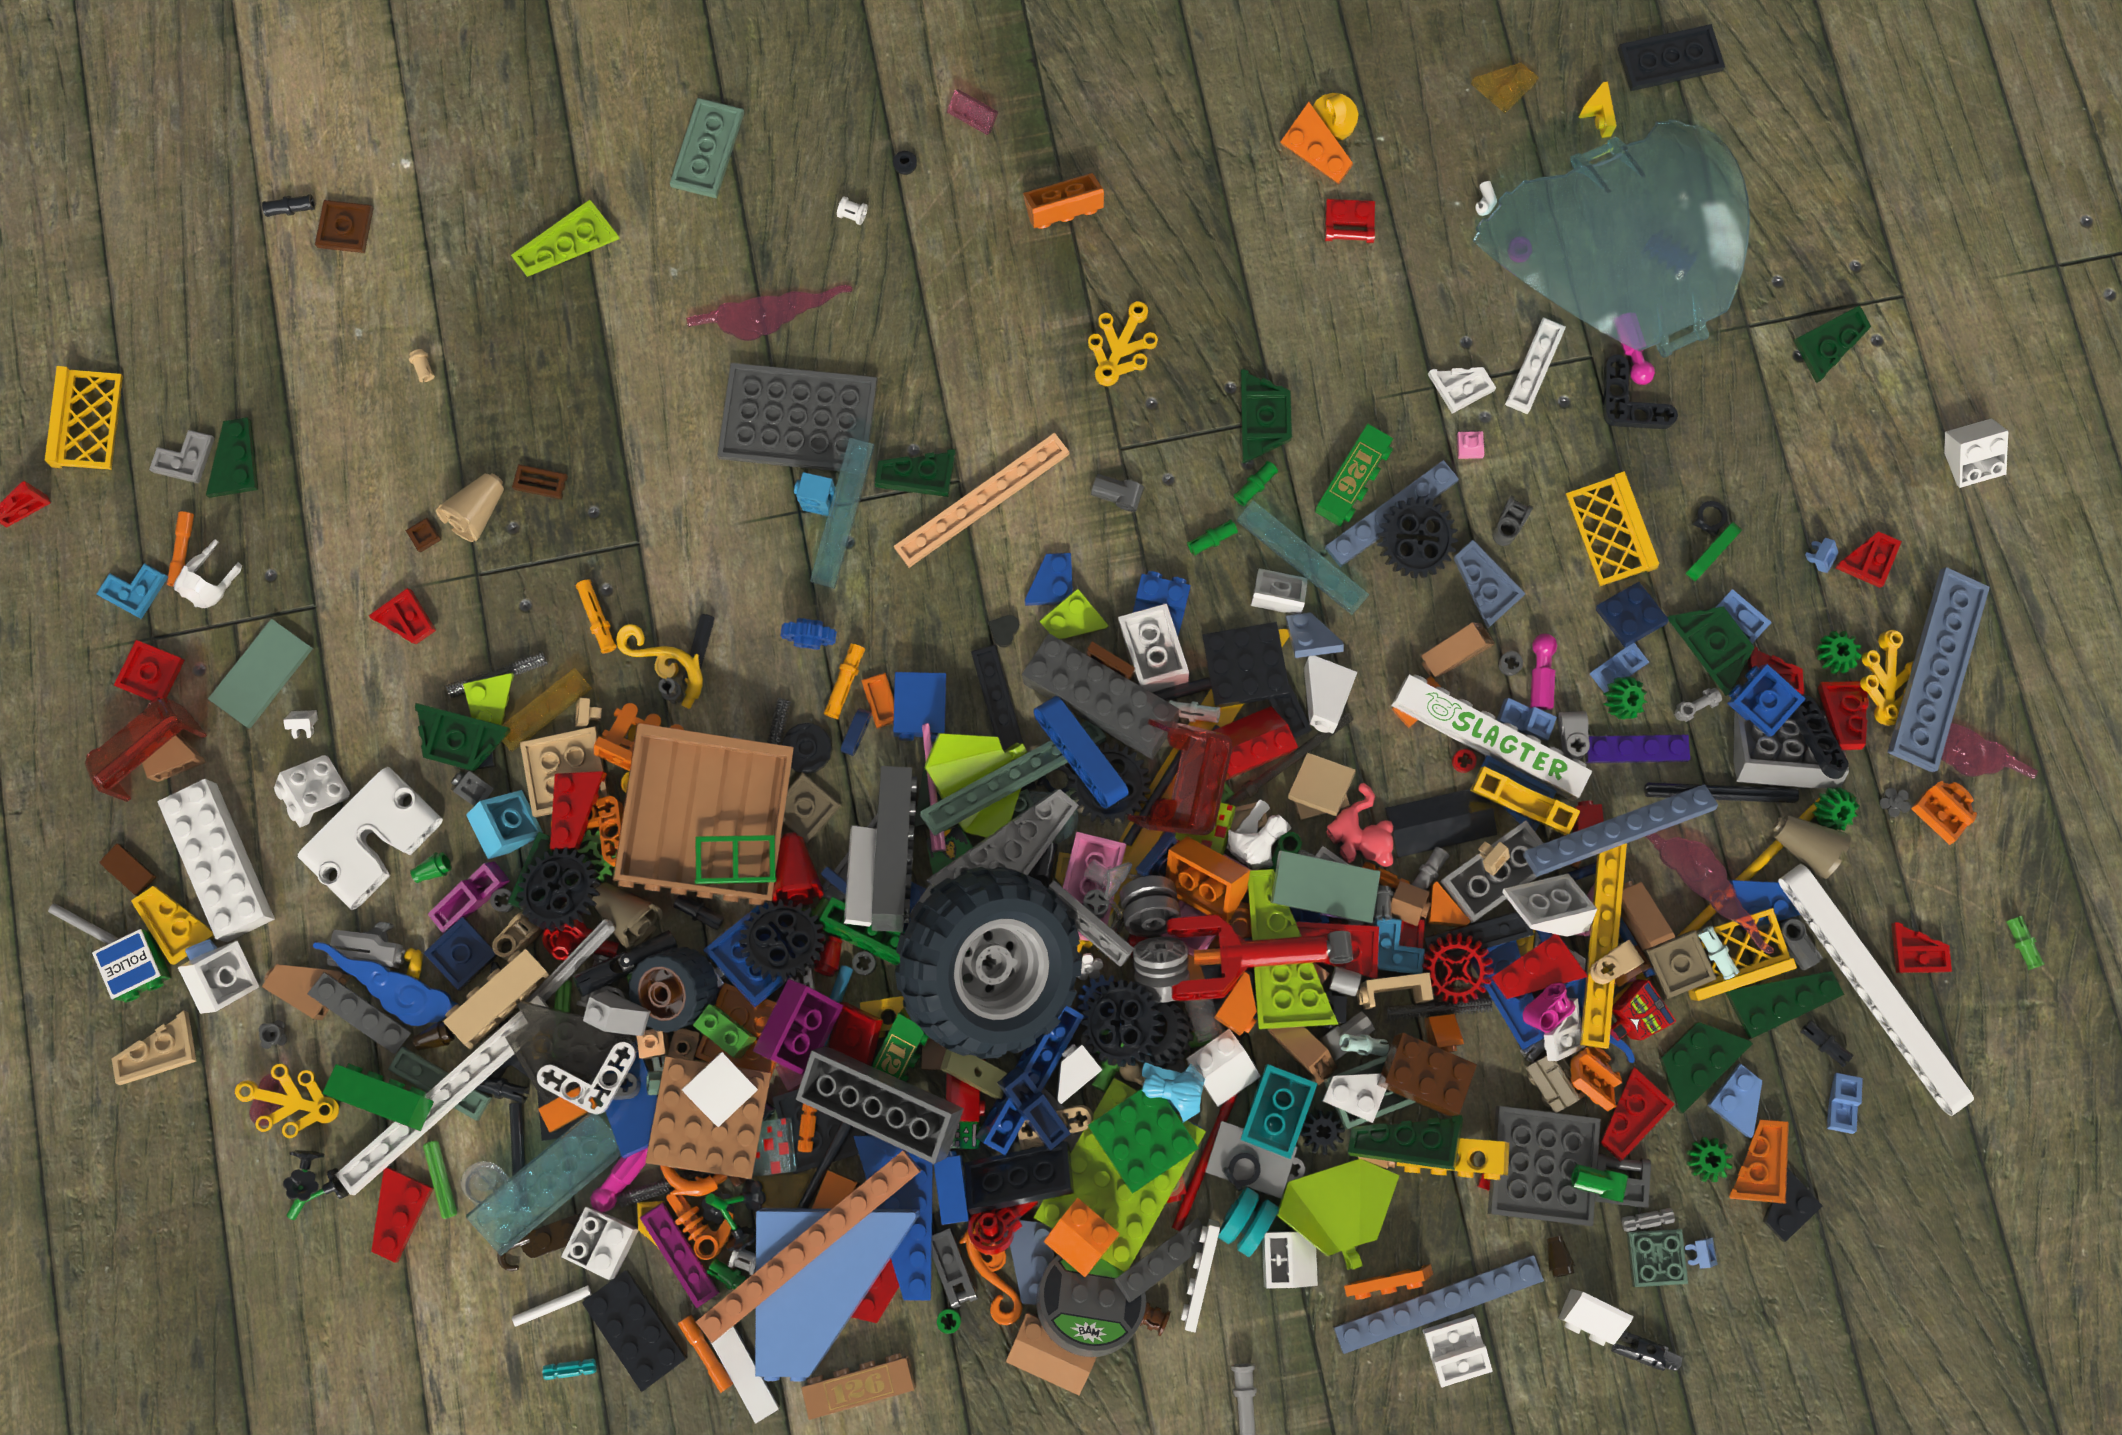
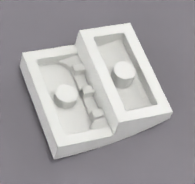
[682,1052,758,1127]
[1423,1314,1493,1387]

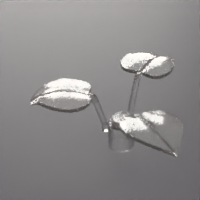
[1084,859,1139,952]

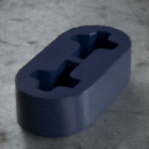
[841,708,872,756]

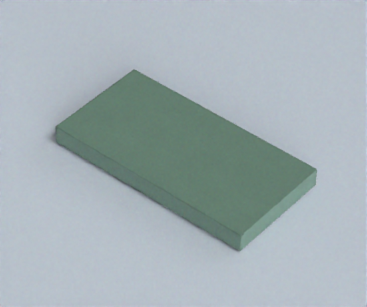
[670,98,744,199]
[208,619,313,729]
[1270,851,1381,923]

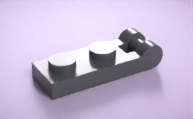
[932,1228,978,1309]

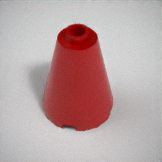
[772,833,824,907]

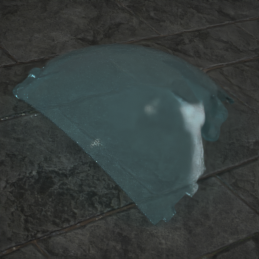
[1473,119,1750,358]

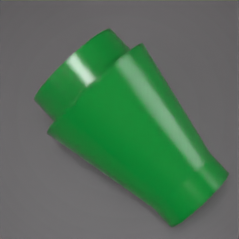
[410,852,452,883]

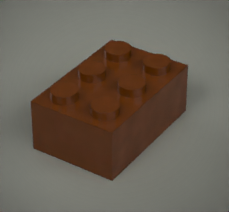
[1377,1033,1477,1117]

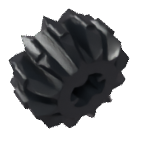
[1300,1109,1345,1155]

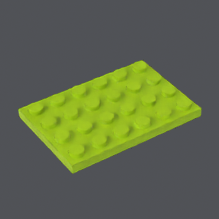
[1034,1078,1206,1272]

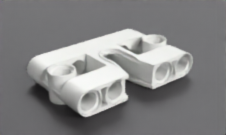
[298,767,443,910]

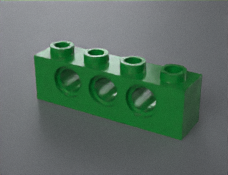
[820,897,905,966]

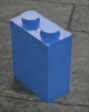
[893,672,946,742]
[934,1151,971,1225]

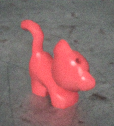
[1326,783,1393,867]

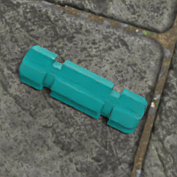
[542,1358,597,1380]

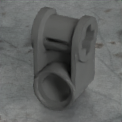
[1492,495,1533,546]

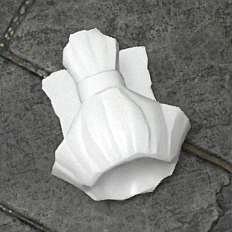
[174,540,242,608]
[1227,799,1291,870]

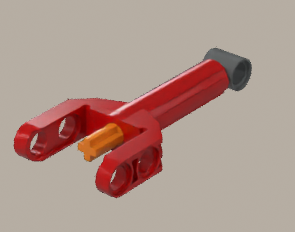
[1166,915,1353,1001]

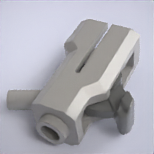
[327,922,406,971]

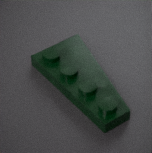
[1725,971,1844,1039]
[1348,1115,1463,1170]

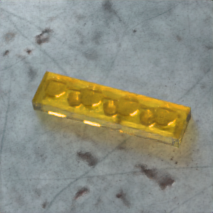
[502,668,592,752]

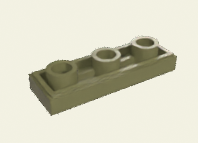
[941,1049,1008,1099]

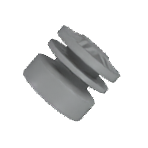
[1133,937,1190,1002]

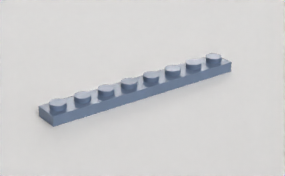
[1523,784,1718,877]
[1333,1255,1544,1354]

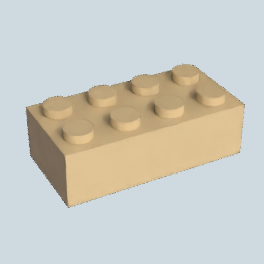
[443,949,549,1050]

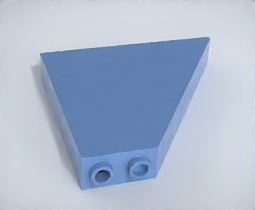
[755,1208,920,1382]

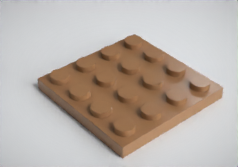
[645,1055,771,1179]

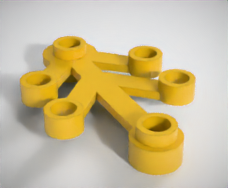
[1088,301,1158,386]
[1860,630,1914,726]
[235,1063,339,1138]

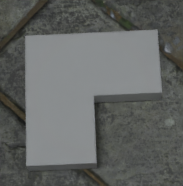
[149,430,215,484]

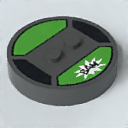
[1036,1255,1146,1357]

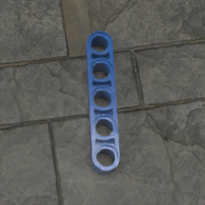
[1034,696,1129,809]

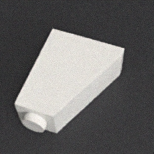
[1304,656,1357,733]

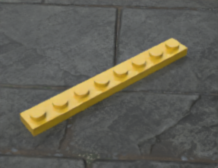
[1580,843,1627,1049]

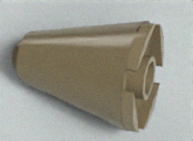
[1772,815,1851,879]
[592,882,662,949]

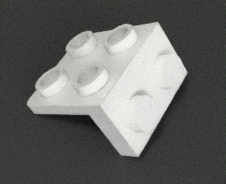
[274,755,350,827]

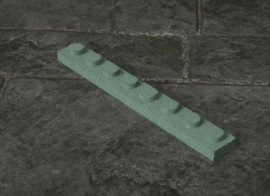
[920,721,1106,836]

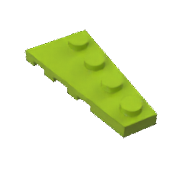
[511,200,620,277]

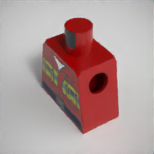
[1610,979,1676,1041]

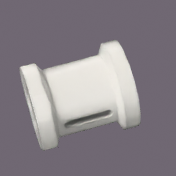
[837,196,868,225]
[728,1249,756,1275]

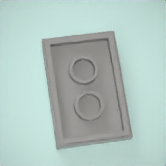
[1205,1121,1297,1198]

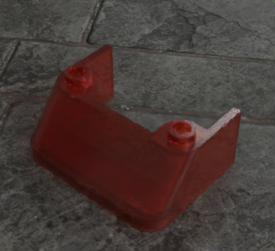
[84,698,207,802]
[1127,719,1233,836]

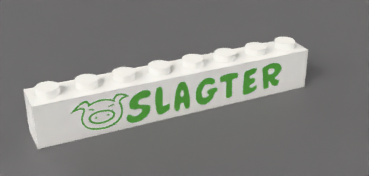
[1391,674,1592,801]

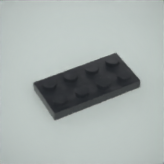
[1618,24,1725,91]
[965,1141,1074,1215]
[582,1270,687,1392]

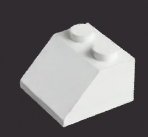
[178,941,259,1014]
[1186,1029,1261,1107]
[1056,1044,1102,1104]
[1559,1289,1633,1346]

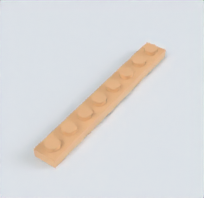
[894,433,1069,568]

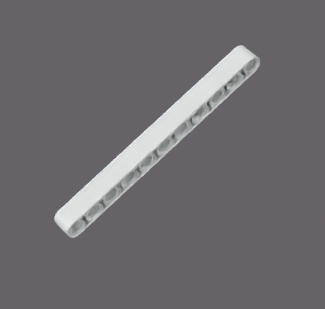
[1778,864,1974,1116]

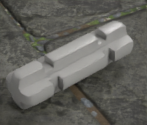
[1621,1208,1675,1232]

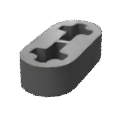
[589,1073,641,1100]

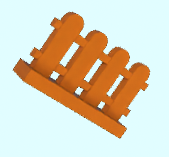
[594,703,684,771]

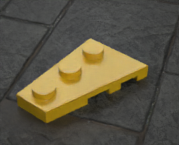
[131,886,215,965]

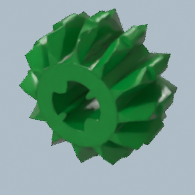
[1816,631,1862,674]
[1603,676,1648,720]
[1812,787,1860,831]
[1686,1137,1733,1182]

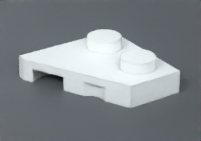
[1428,367,1496,414]
[1323,1074,1386,1123]

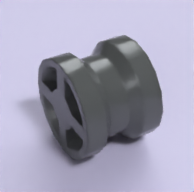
[1083,889,1109,919]

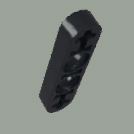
[1792,694,1849,779]

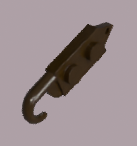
[497,1214,581,1271]

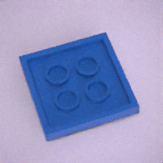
[704,902,806,1007]

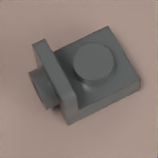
[451,769,494,806]

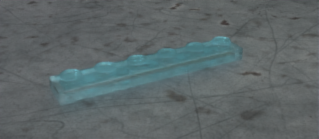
[810,438,875,589]
[1237,500,1370,615]

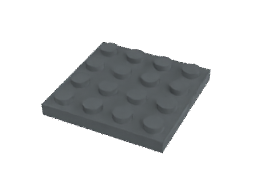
[1488,1106,1600,1226]

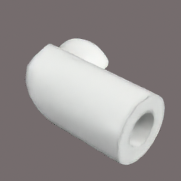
[1475,181,1497,216]

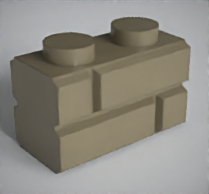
[1526,1054,1586,1113]

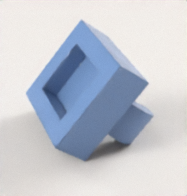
[1805,538,1839,573]
[1685,1237,1718,1269]

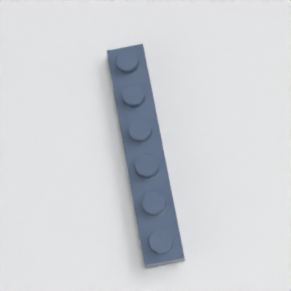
[1325,460,1459,567]

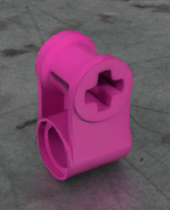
[1523,983,1576,1033]

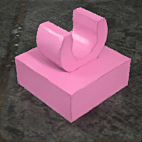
[1457,431,1484,459]

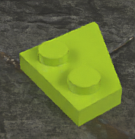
[1039,589,1109,639]
[463,673,514,726]

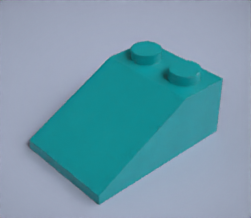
[1240,1064,1318,1159]

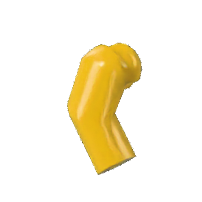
[404,948,423,979]

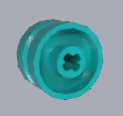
[1218,1187,1279,1257]

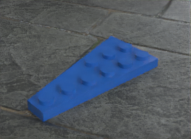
[854,1136,933,1300]

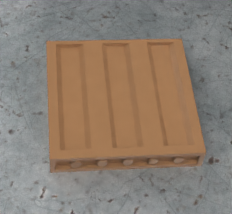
[613,723,794,906]

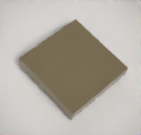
[783,772,841,844]
[1645,930,1716,999]

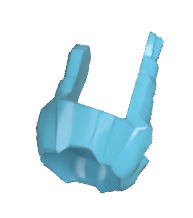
[1142,1062,1206,1123]

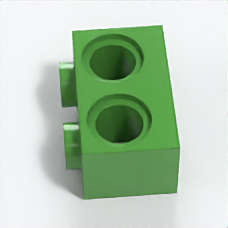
[693,1004,757,1059]

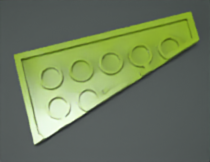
[1248,869,1338,1029]

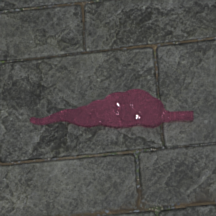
[686,285,852,341]
[1880,691,2038,779]
[1645,832,1774,954]

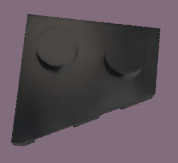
[1763,1168,1823,1242]

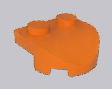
[1911,781,1977,845]
[1570,1047,1622,1111]

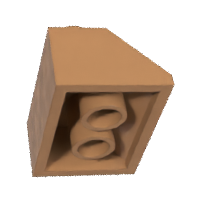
[1006,1311,1096,1395]

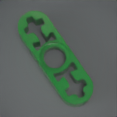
[1685,522,1743,582]

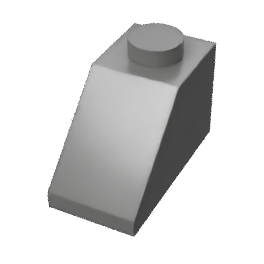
[583,990,650,1036]

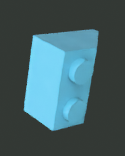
[466,790,543,859]

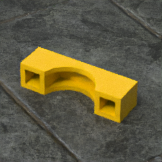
[1470,766,1580,835]

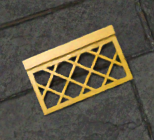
[45,366,123,470]
[1566,471,1659,587]
[1688,908,1797,1001]

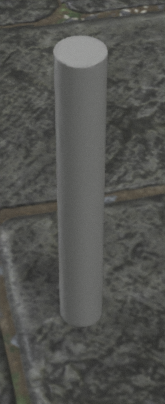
[48,903,119,944]

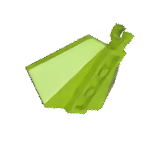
[924,733,1027,837]
[1277,1159,1400,1270]

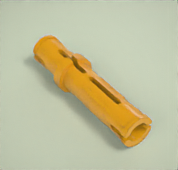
[575,579,617,654]
[823,643,865,719]

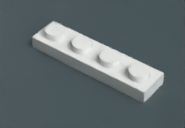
[1181,1219,1220,1332]

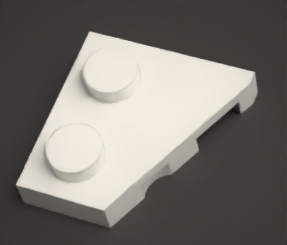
[1544,998,1585,1061]

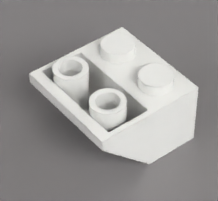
[1944,418,2008,488]
[561,1207,639,1280]
[1262,1231,1318,1288]

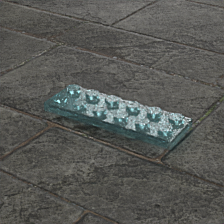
[466,1112,621,1256]

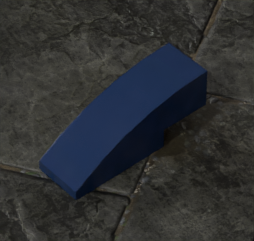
[997,1066,1071,1151]

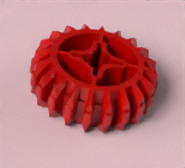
[1422,933,1494,1004]

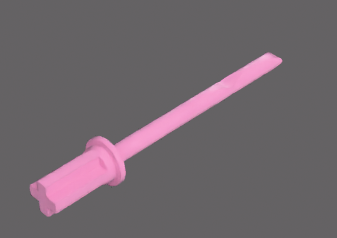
[922,723,946,852]

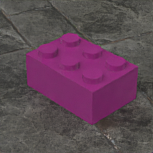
[753,979,843,1075]

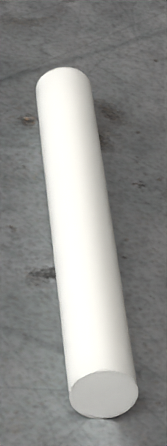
[512,1286,592,1326]

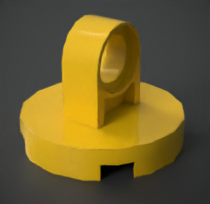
[1312,93,1358,141]

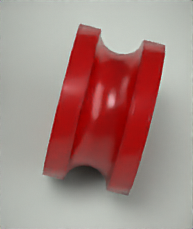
[1452,749,1477,773]

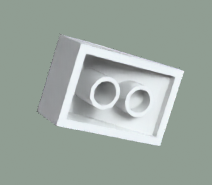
[1118,604,1189,692]
[1502,874,1597,936]

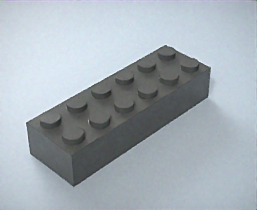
[1022,634,1179,760]
[872,766,917,932]
[796,1046,964,1164]

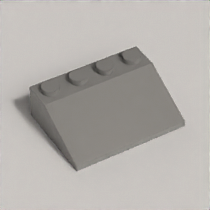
[1734,709,1849,789]

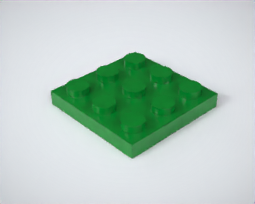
[1087,1089,1199,1194]

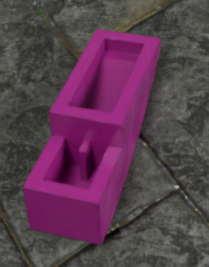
[428,861,510,934]

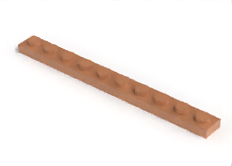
[696,1150,922,1343]

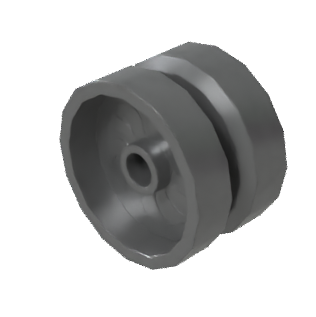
[1120,875,1181,937]

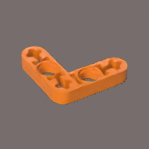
[551,796,624,867]

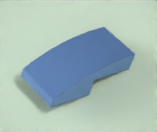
[1590,643,1649,693]
[1497,698,1557,741]
[1827,1073,1863,1134]

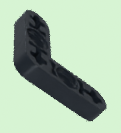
[1603,354,1678,429]

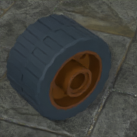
[628,946,719,1033]

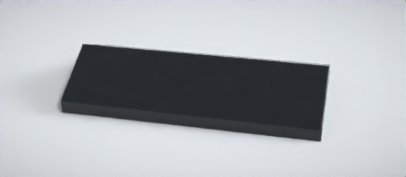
[1385,788,1497,858]

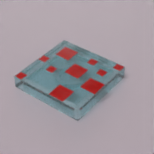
[752,1118,796,1177]

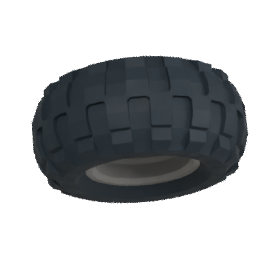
[895,867,1082,1059]

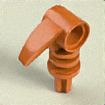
[666,1193,735,1260]

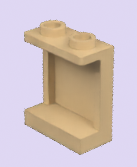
[1357,973,1433,1010]

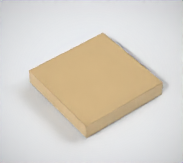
[1288,753,1355,816]

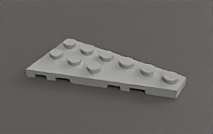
[926,789,1079,887]

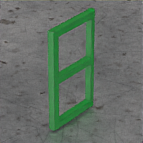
[695,835,777,884]

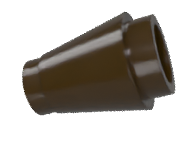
[413,1021,455,1051]
[1546,1236,1575,1278]

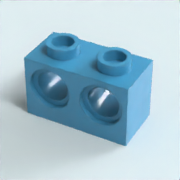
[794,472,837,517]

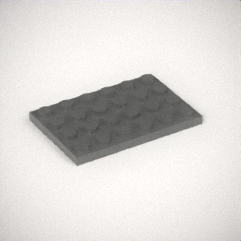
[717,363,878,474]

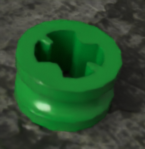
[937,1308,961,1334]

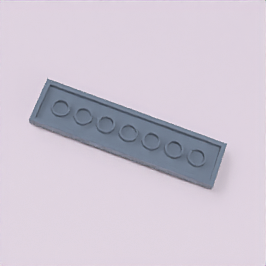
[1887,567,1990,772]

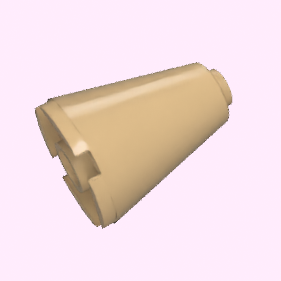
[436,473,504,542]

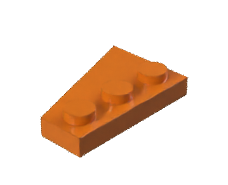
[1729,1120,1789,1204]

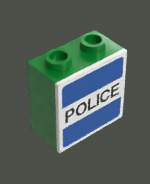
[92,929,171,1003]

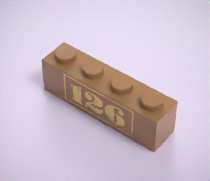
[801,1353,916,1420]

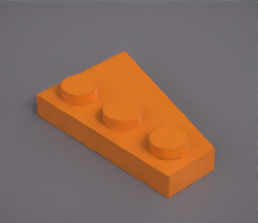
[1280,102,1353,184]
[1344,1264,1433,1300]

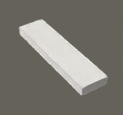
[1505,317,1566,414]
[844,826,877,927]
[711,1325,780,1424]

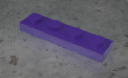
[1585,735,1690,763]

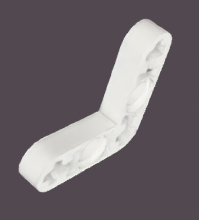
[537,1042,636,1114]

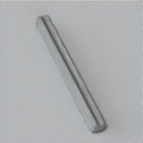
[522,919,616,1008]

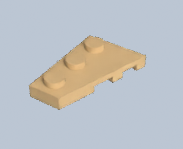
[112,1011,196,1085]

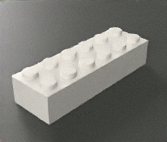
[157,779,275,942]

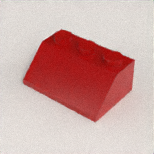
[1202,706,1298,782]
[946,1058,986,1122]

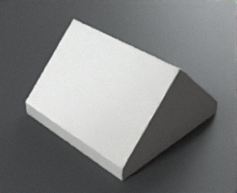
[1251,568,1308,615]

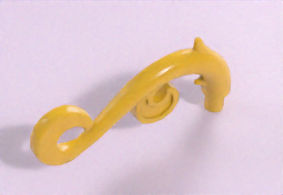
[616,624,703,709]

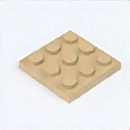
[520,726,609,818]

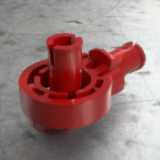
[542,919,619,960]
[968,1201,1038,1255]

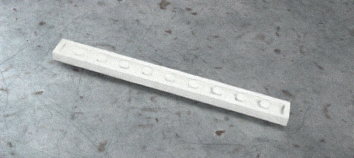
[335,996,556,1195]

